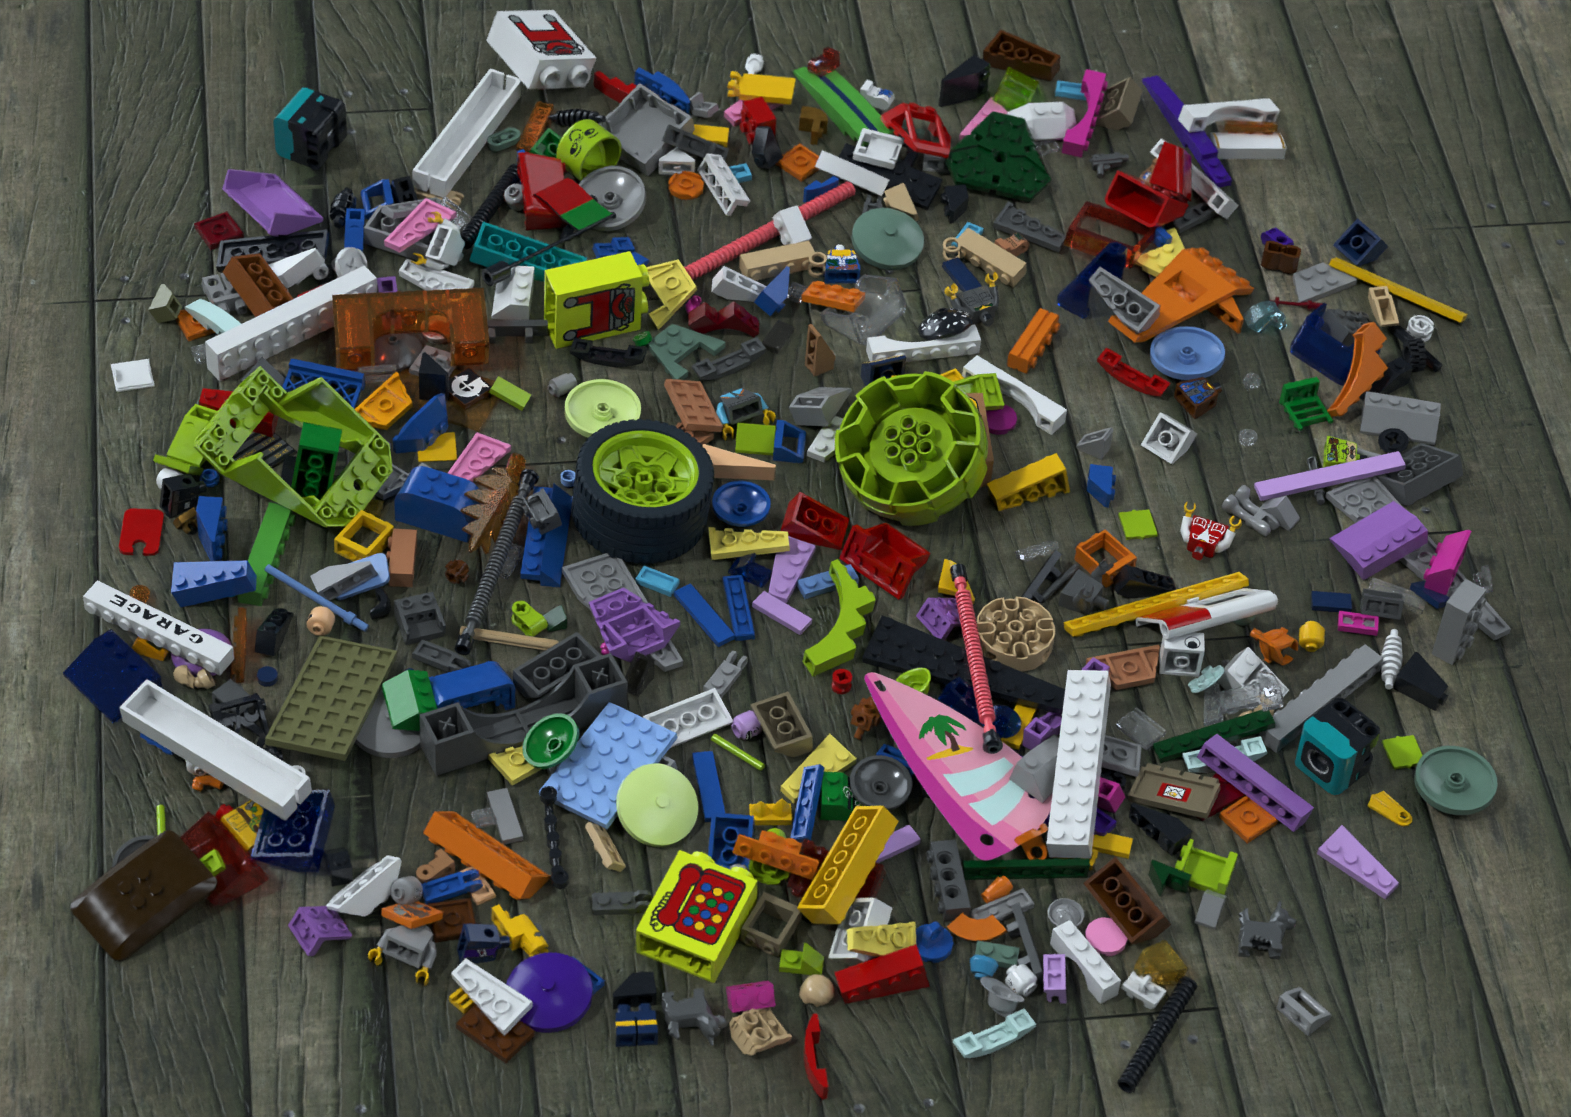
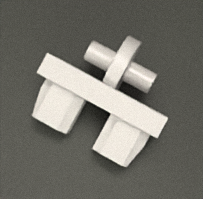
[1121,971,1166,1010]

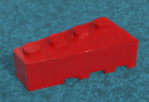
[199,388,279,438]
[834,944,930,1004]

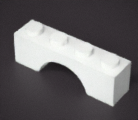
[1050,920,1121,1004]

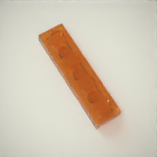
[232,607,248,683]

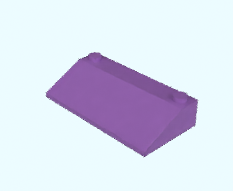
[223,169,324,236]

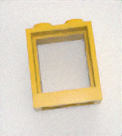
[334,510,394,562]

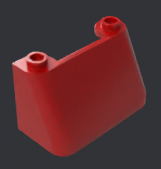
[517,152,568,230]

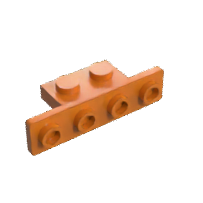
[733,830,819,879]

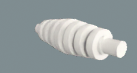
[1381,629,1403,689]

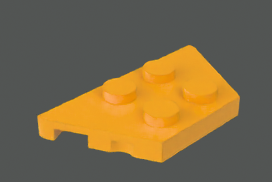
[355,372,413,430]

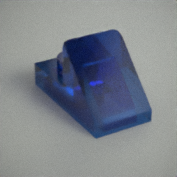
[728,553,772,588]

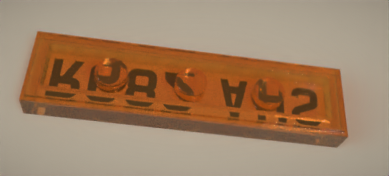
[516,101,554,153]

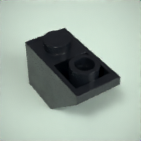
[941,185,969,224]

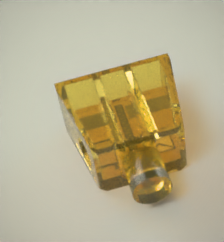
[1134,940,1188,985]

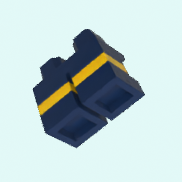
[615,1003,658,1047]

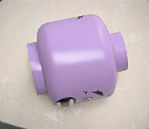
[731,710,762,740]

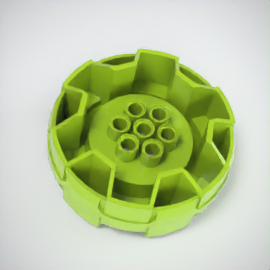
[835,371,988,526]

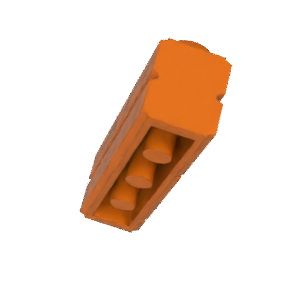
[1007,308,1060,373]

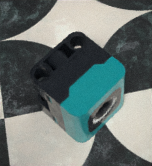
[273,87,347,170]
[1295,698,1380,795]

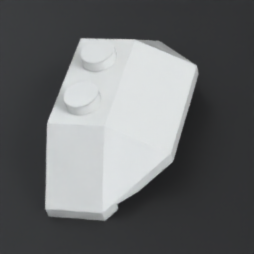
[1007,102,1077,141]
[326,855,402,917]

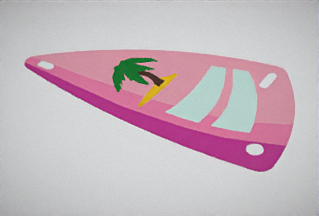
[864,672,1053,860]

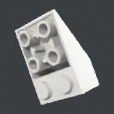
[1217,647,1289,708]

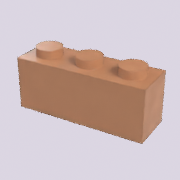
[387,529,417,587]

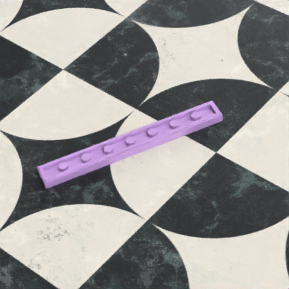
[1254,451,1406,501]

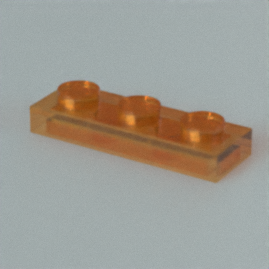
[1224,120,1278,135]

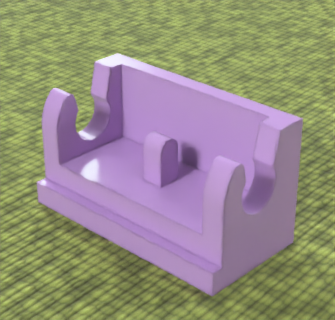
[1043,954,1066,1003]

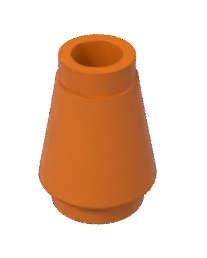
[981,875,1013,903]

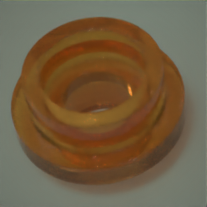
[130,585,150,603]

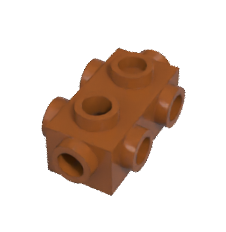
[850,696,882,740]

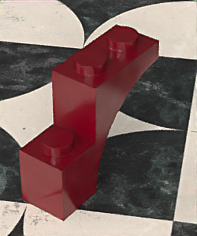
[688,301,759,338]

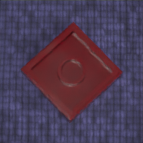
[194,212,244,250]

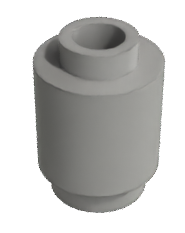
[548,373,577,397]

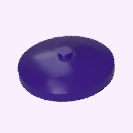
[506,952,593,1033]

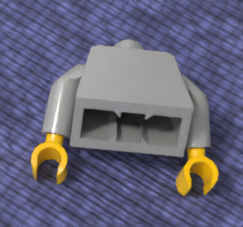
[368,925,436,986]

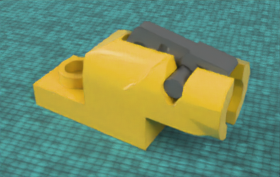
[492,904,549,957]

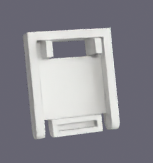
[853,128,904,169]

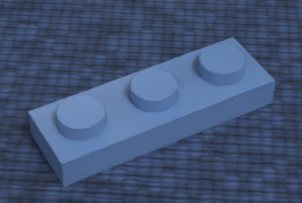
[797,564,859,599]

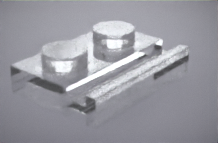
[1116,707,1167,750]

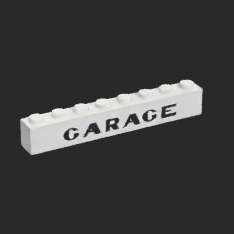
[83,580,234,675]

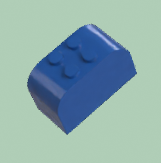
[394,466,483,543]

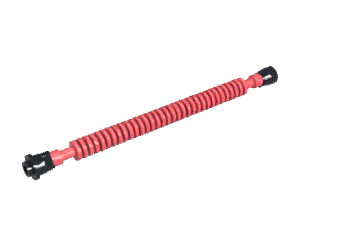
[950,563,1003,754]

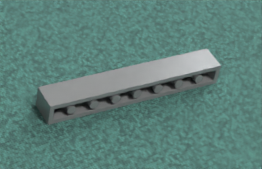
[1259,644,1383,753]

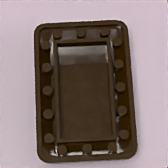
[71,831,217,962]

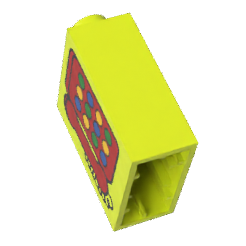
[636,850,758,984]

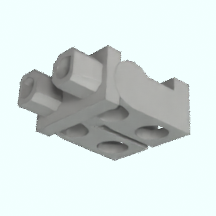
[202,273,247,315]

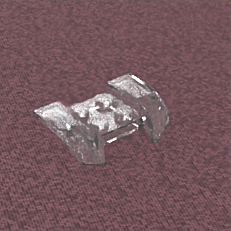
[1204,671,1283,726]

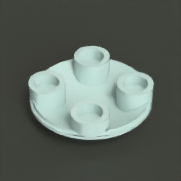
[1188,665,1225,693]

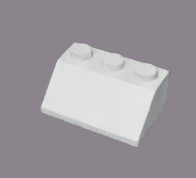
[492,266,534,320]
[828,898,892,966]

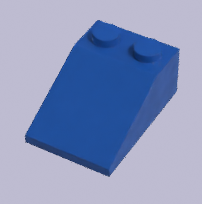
[708,813,755,869]

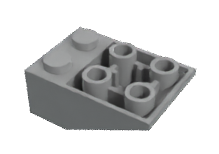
[789,387,852,426]

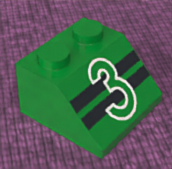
[820,772,862,821]

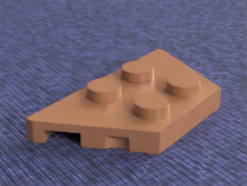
[1086,645,1160,690]

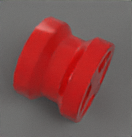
[831,669,852,694]

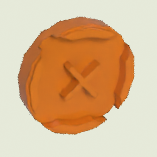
[1014,823,1048,860]

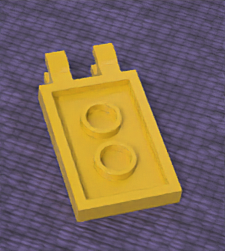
[728,71,796,105]

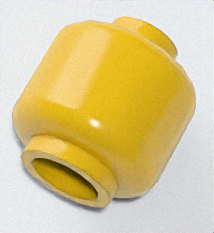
[1299,621,1325,652]

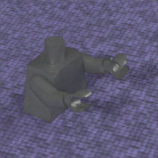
[1059,558,1114,615]

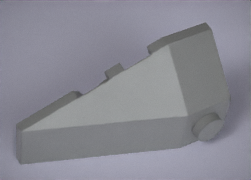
[1089,267,1160,333]
[1010,734,1059,803]

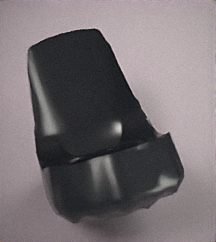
[369,587,391,620]

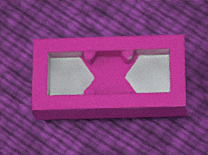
[1338,611,1379,636]

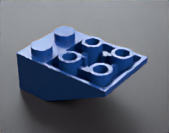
[196,496,228,561]

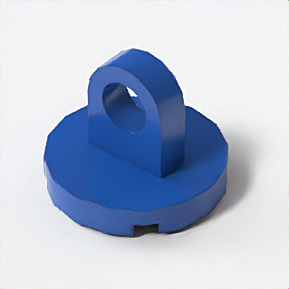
[916,921,953,963]

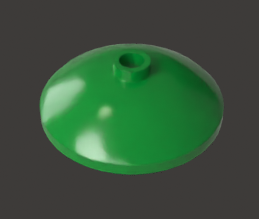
[522,713,579,769]

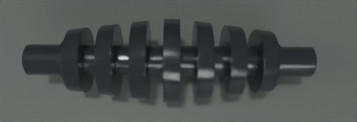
[549,108,606,127]

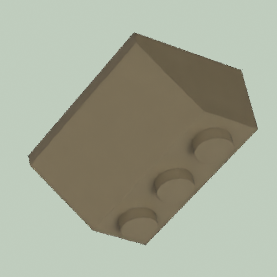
[1095,77,1143,130]
[751,692,813,758]

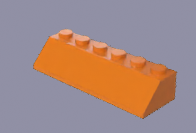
[423,811,551,900]

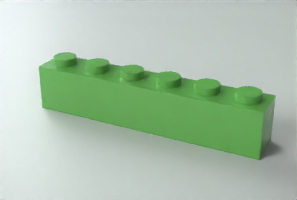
[238,502,296,607]

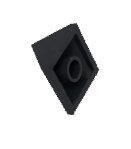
[419,352,449,402]

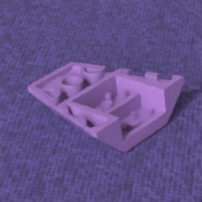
[589,588,681,662]

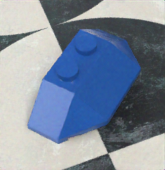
[392,393,448,453]

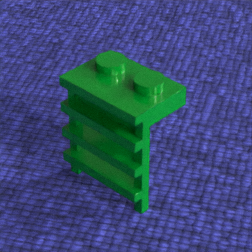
[1279,377,1333,431]

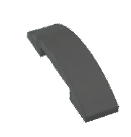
[662,124,729,161]
[691,337,766,380]

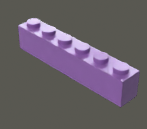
[1197,734,1314,832]

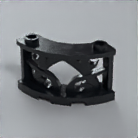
[209,693,284,762]

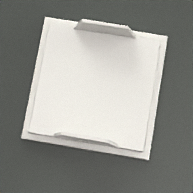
[111,359,155,392]

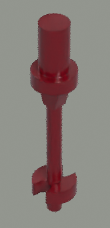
[1269,297,1325,311]

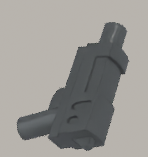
[1089,152,1129,178]

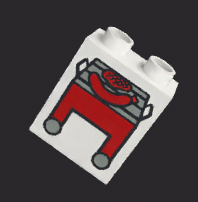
[486,10,596,89]

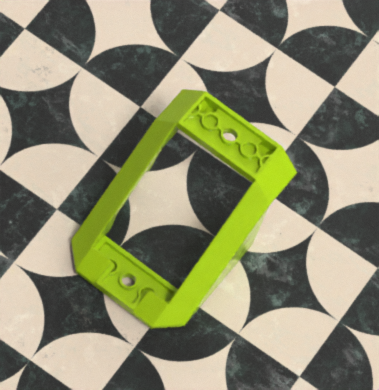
[194,366,393,527]

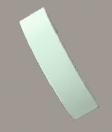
[1183,736,1267,773]
[953,1009,1036,1058]

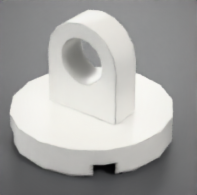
[331,247,367,278]

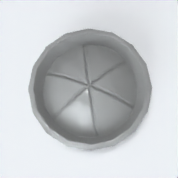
[1048,898,1084,928]

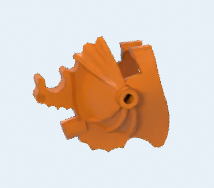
[1250,627,1298,665]

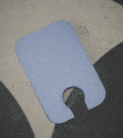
[336,553,390,600]

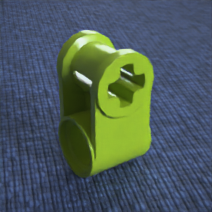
[511,601,548,637]

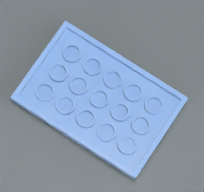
[539,702,678,829]

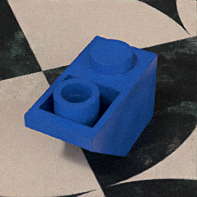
[1087,464,1116,508]

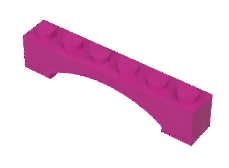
[1062,69,1108,158]

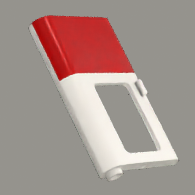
[1136,588,1278,640]

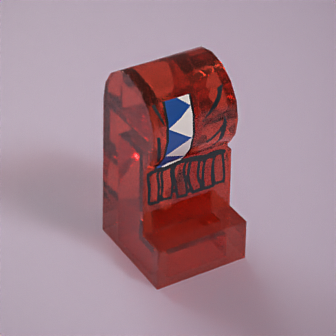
[807,47,840,77]

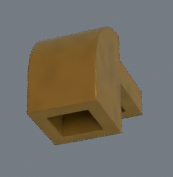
[799,106,828,145]

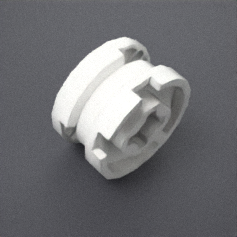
[1406,315,1434,343]

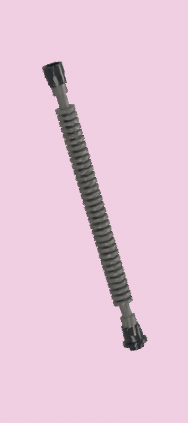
[454,469,539,655]

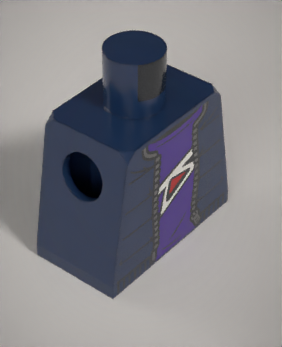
[457,924,510,964]

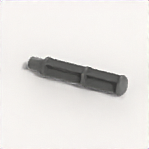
[1307,456,1325,505]

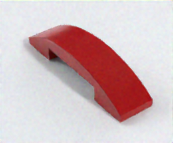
[1097,347,1170,396]
[804,1013,828,1100]

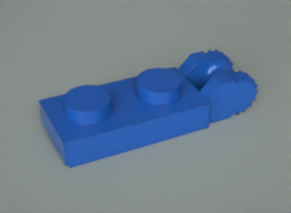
[422,869,483,905]

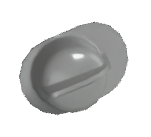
[980,977,1025,1018]

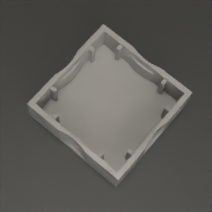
[599,84,695,177]

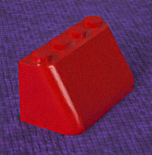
[1105,170,1189,229]

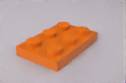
[801,281,865,312]

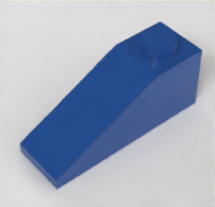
[754,266,790,316]

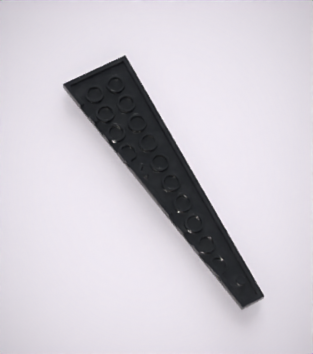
[862,615,1065,715]

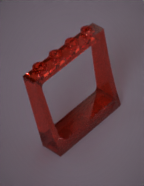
[1063,201,1159,269]

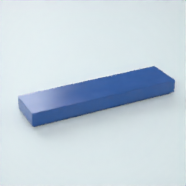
[723,575,755,641]
[674,583,735,647]
[692,751,725,822]
[790,764,825,843]

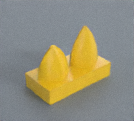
[749,798,792,826]

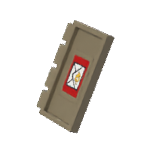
[1128,763,1220,819]

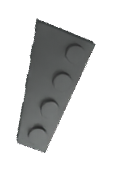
[993,201,1067,252]

